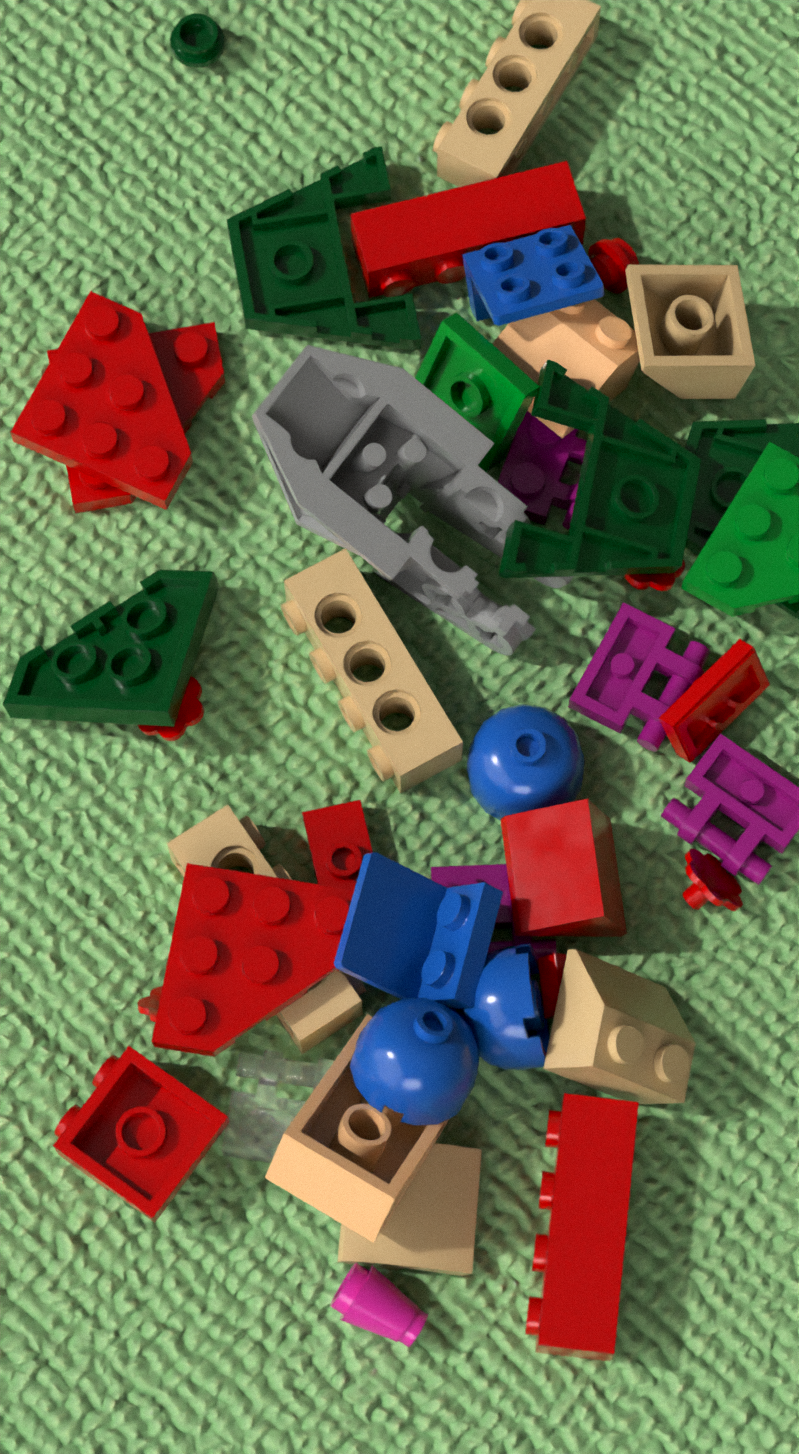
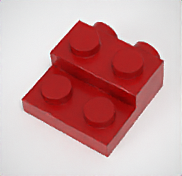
[53,1046,230,1223]

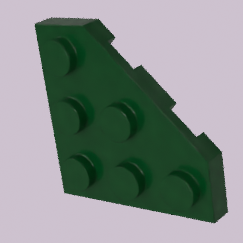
[3,570,220,727]

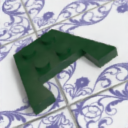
[226,146,422,350]
[498,360,701,578]
[685,419,799,620]

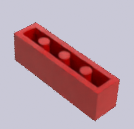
[351,161,586,298]
[525,1093,639,1362]

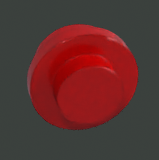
[588,238,639,294]

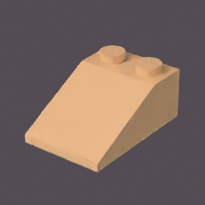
[265,1014,449,1243]

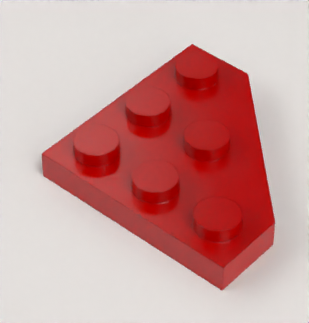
[10,291,193,510]
[47,322,225,514]
[152,863,354,1057]

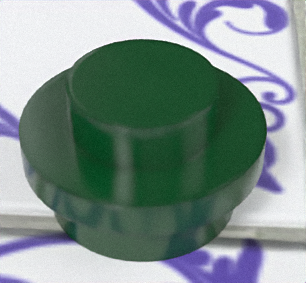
[170,13,225,68]

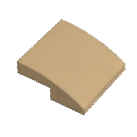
[337,1143,482,1276]

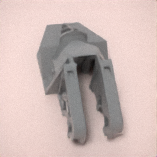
[252,345,574,656]

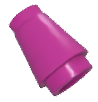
[330,1263,428,1347]

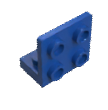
[462,225,605,326]
[334,852,503,1009]

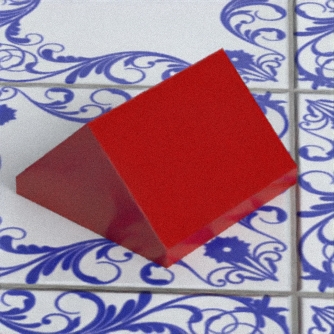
[500,798,627,937]

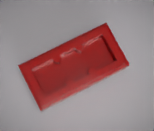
[659,639,770,763]
[302,800,373,890]

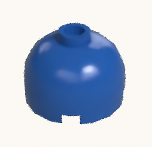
[466,704,585,820]
[453,943,550,1070]
[350,997,480,1125]

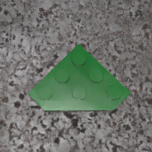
[681,442,799,617]

